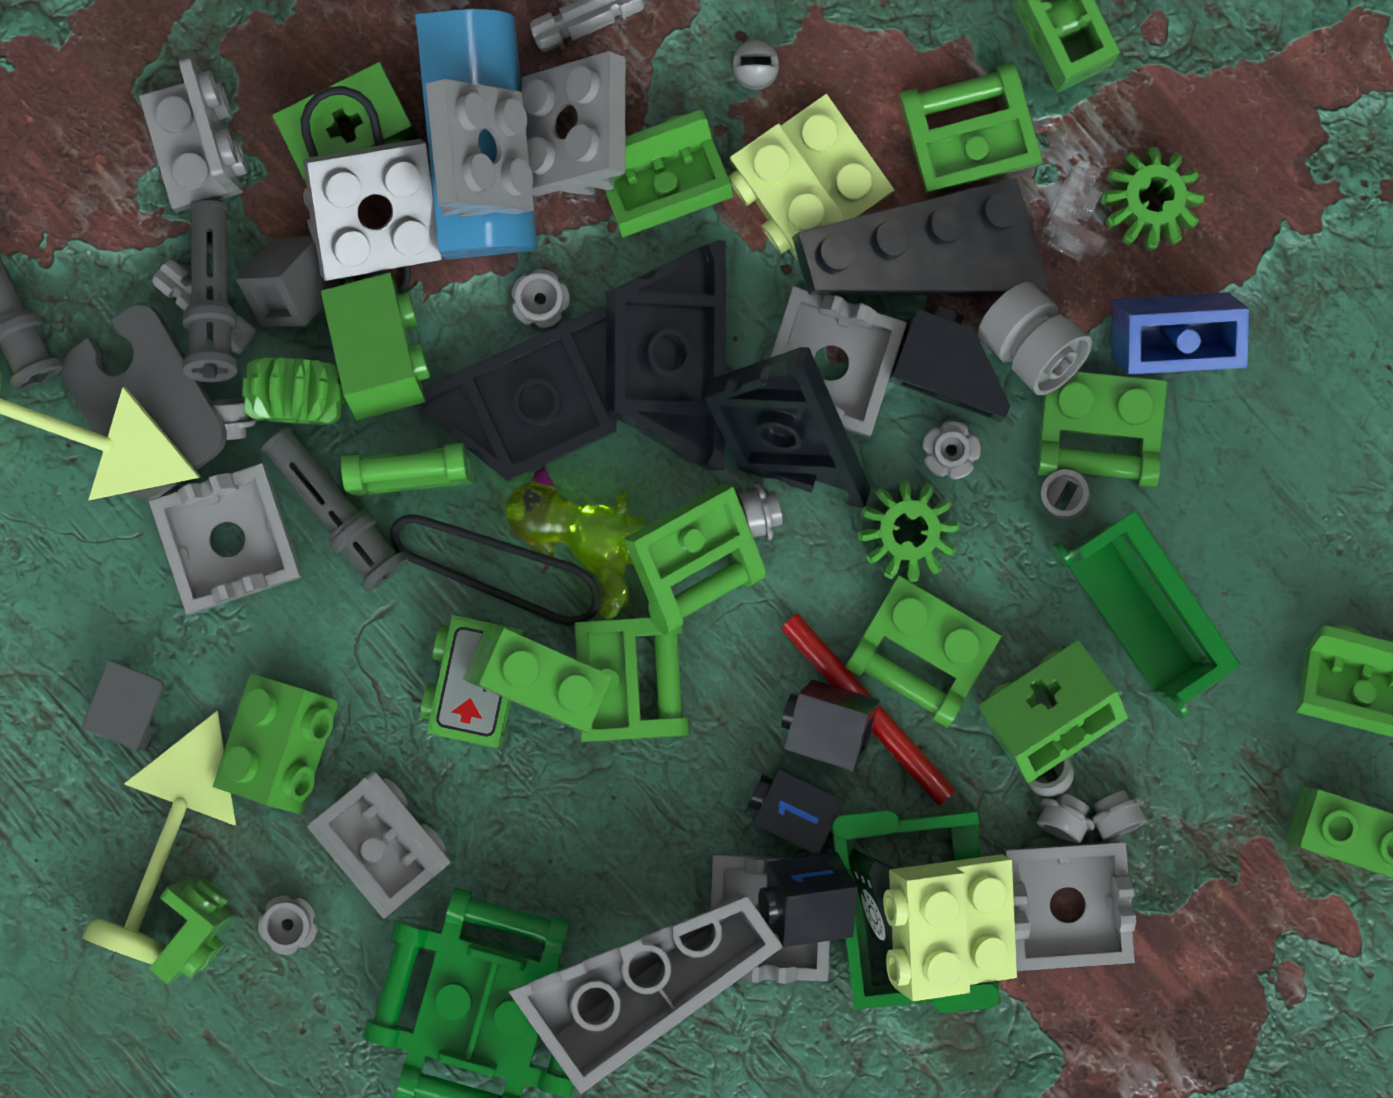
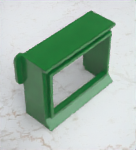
[1049,510,1241,718]
[833,808,1000,1013]

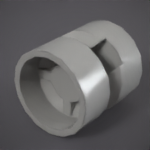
[978,282,1093,395]

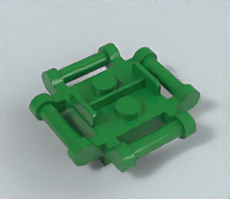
[363,887,574,1098]

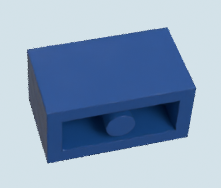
[1112,292,1249,374]

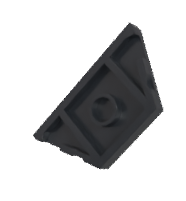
[606,240,726,471]
[414,305,617,482]
[704,347,871,508]

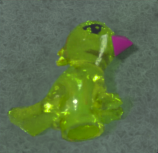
[505,466,645,620]

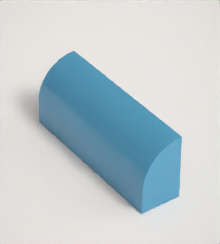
[415,9,538,260]

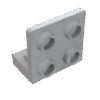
[139,57,248,213]

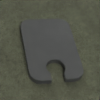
[62,305,227,500]

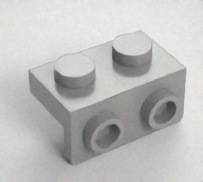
[307,771,450,919]

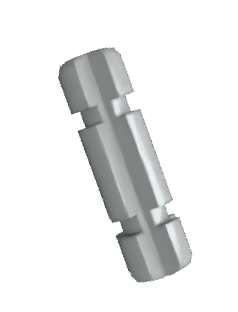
[530,0,644,52]
[152,260,257,354]

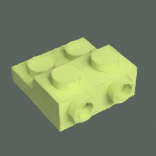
[728,94,895,261]
[883,854,1017,1001]

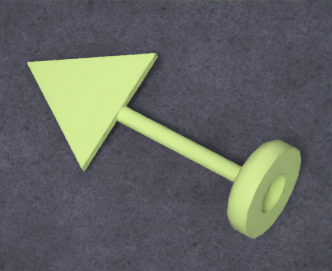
[0,372,201,501]
[82,710,236,964]

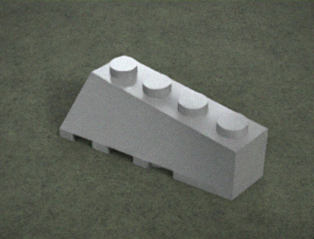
[508,892,783,1094]

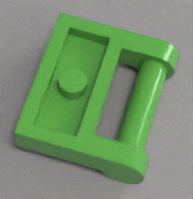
[898,62,1043,196]
[1036,372,1167,488]
[341,442,475,496]
[623,484,766,634]
[844,576,1002,728]
[575,618,689,742]

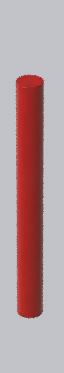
[780,613,956,806]

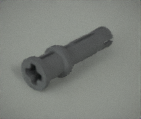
[182,200,238,382]
[0,258,63,390]
[261,426,409,592]

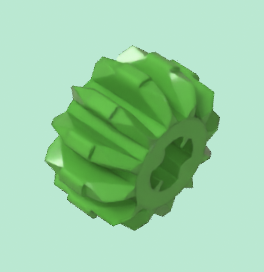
[1100,147,1204,251]
[242,357,345,425]
[857,480,960,582]

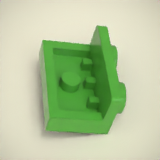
[604,110,734,238]
[1296,625,1393,737]
[212,673,338,814]
[149,877,235,985]

